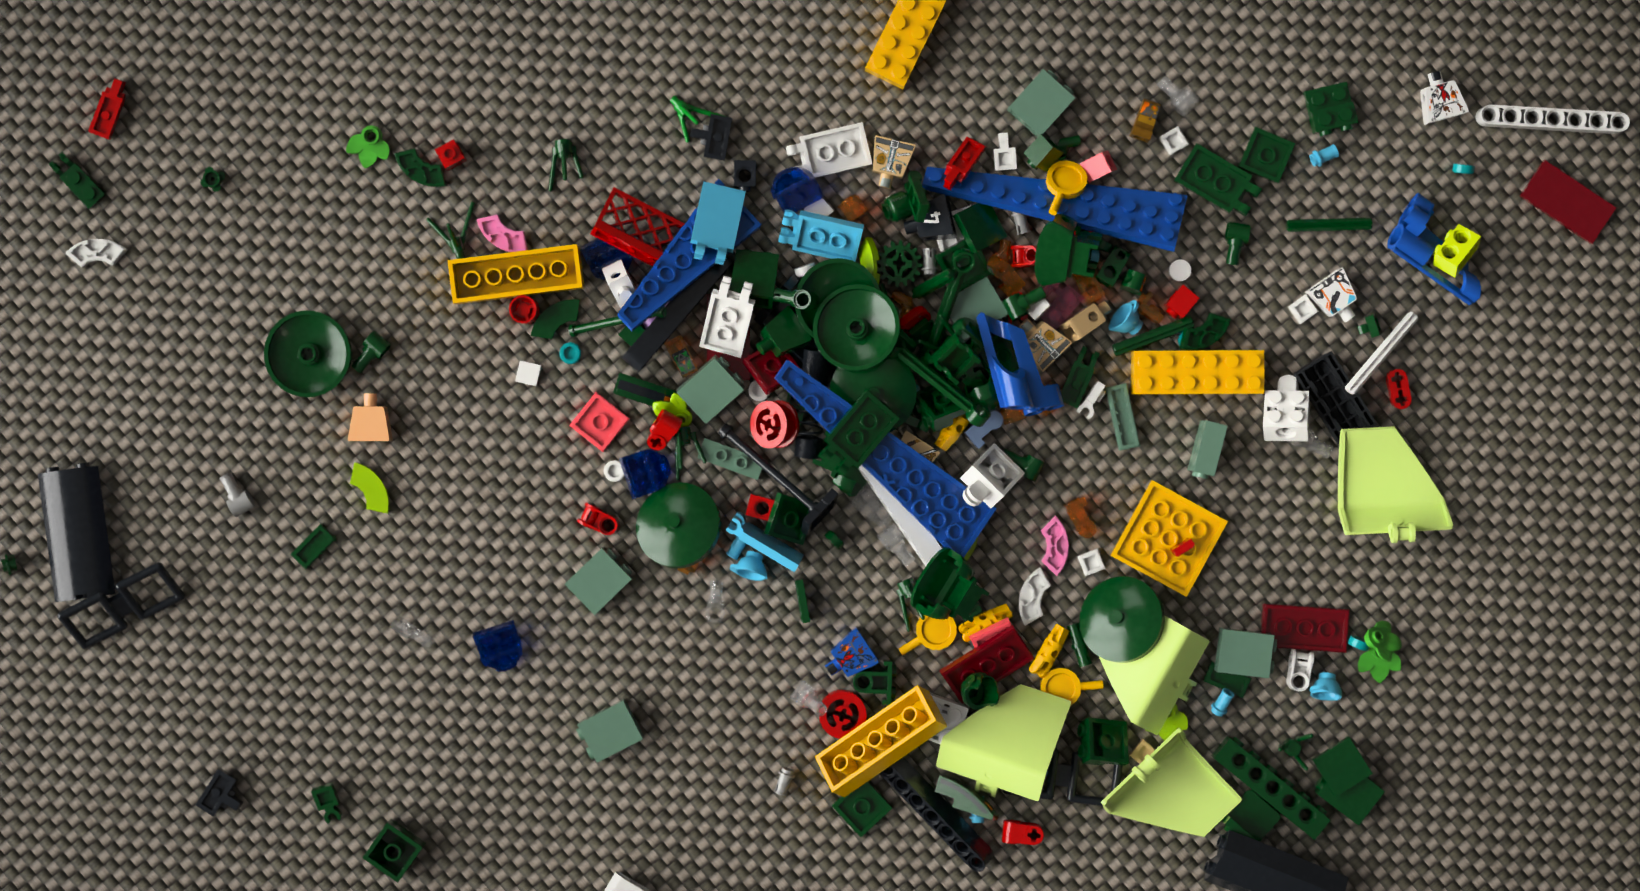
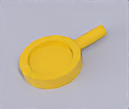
[1046,160,1088,215]
[898,615,957,656]
[1040,667,1103,705]

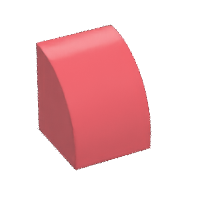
[1080,150,1117,183]

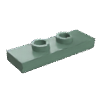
[1105,383,1140,451]
[697,438,762,480]

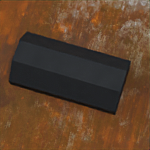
[1294,351,1378,446]

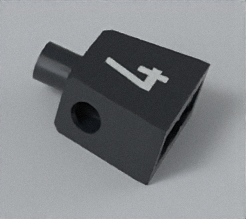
[904,194,958,241]

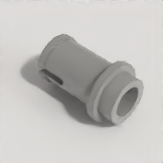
[1011,212,1031,235]
[921,248,939,276]
[774,767,795,796]

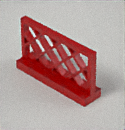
[590,187,685,266]

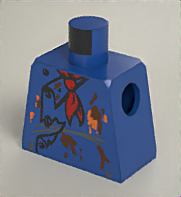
[825,627,879,677]

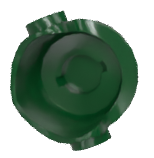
[964,374,1000,412]
[961,672,1000,710]

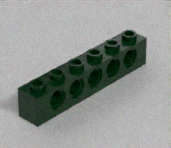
[1211,736,1331,840]

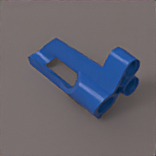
[1387,193,1481,306]
[976,312,1064,417]

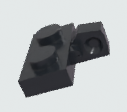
[690,114,732,161]
[196,768,244,817]

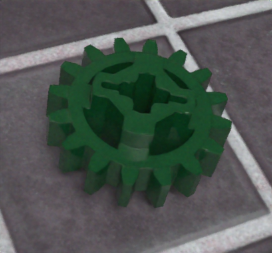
[877,240,923,287]

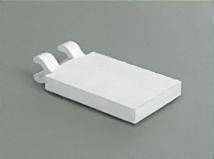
[786,122,873,180]
[699,276,756,358]

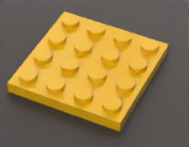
[1110,480,1228,597]

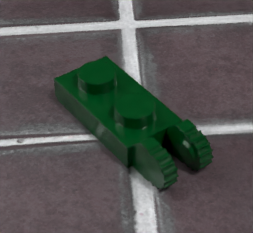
[49,152,106,210]
[904,170,930,222]
[1061,346,1100,409]

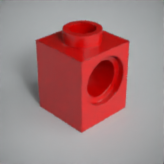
[435,139,467,171]
[1164,285,1200,319]
[745,493,775,521]

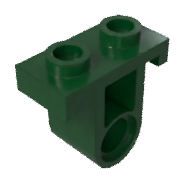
[853,659,896,705]

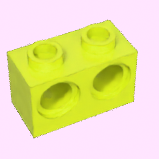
[1432,224,1481,278]

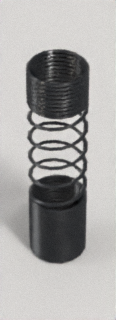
[794,348,830,459]

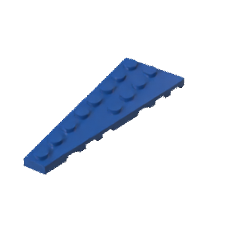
[617,179,761,332]

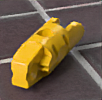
[935,413,969,451]
[957,604,1013,642]
[1029,624,1069,678]

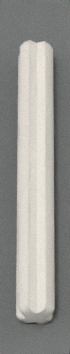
[1345,312,1418,395]

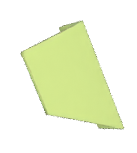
[1338,426,1453,543]
[1099,616,1209,735]
[936,684,1071,801]
[1101,727,1242,837]

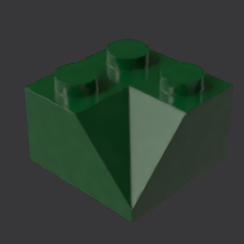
[362,819,426,883]

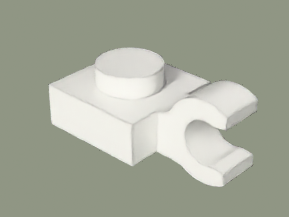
[993,133,1017,171]
[1077,381,1106,419]

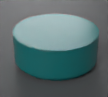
[1452,164,1475,174]
[559,342,582,364]
[1348,635,1369,651]

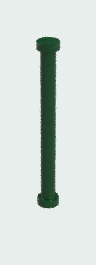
[568,306,667,337]

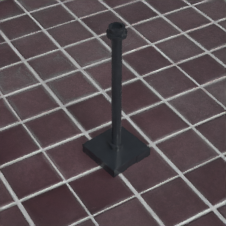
[718,424,838,536]

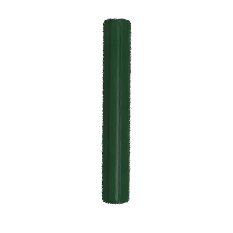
[1286,218,1373,232]
[1112,316,1195,356]

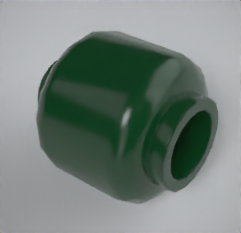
[882,191,913,222]

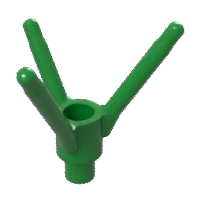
[670,96,727,143]

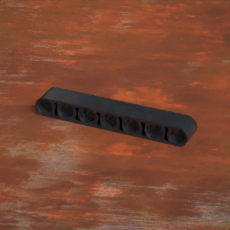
[622,255,734,372]
[880,757,994,872]

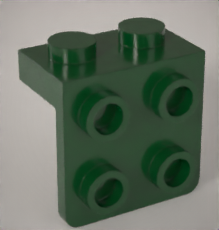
[1222,790,1280,842]

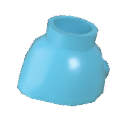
[1109,300,1143,335]
[729,551,768,581]
[1310,672,1342,701]

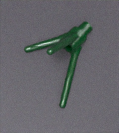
[426,202,475,259]

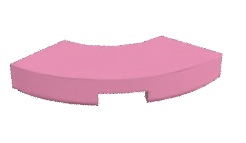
[477,215,528,252]
[1040,515,1069,576]

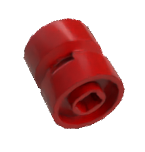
[509,295,540,324]

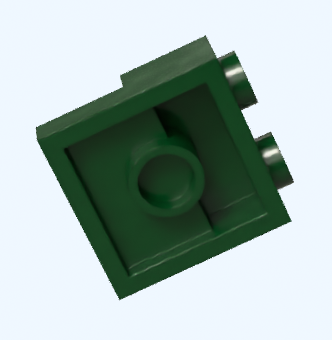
[1303,82,1358,137]
[913,381,966,432]
[1077,717,1129,766]

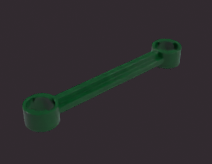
[917,248,975,359]
[890,337,991,427]

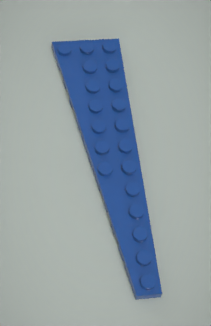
[922,167,1188,252]
[774,360,997,558]

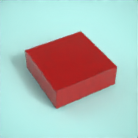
[1170,538,1195,557]

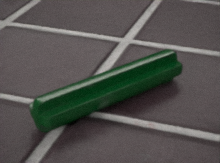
[912,269,956,299]

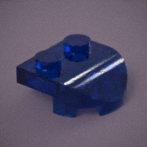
[771,167,825,213]
[580,238,632,280]
[619,449,671,499]
[473,620,522,672]

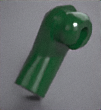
[1056,135,1081,161]

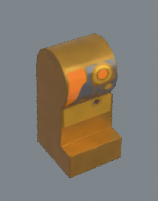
[1129,98,1161,143]

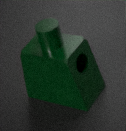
[756,306,812,358]

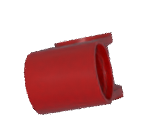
[1010,245,1037,268]
[647,409,683,450]
[577,502,620,535]
[1002,820,1044,845]

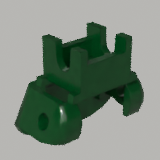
[1034,214,1103,286]
[920,317,984,385]
[812,431,867,497]
[910,547,989,622]

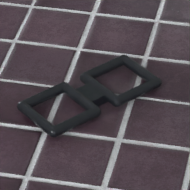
[57,562,185,649]
[1003,748,1123,806]

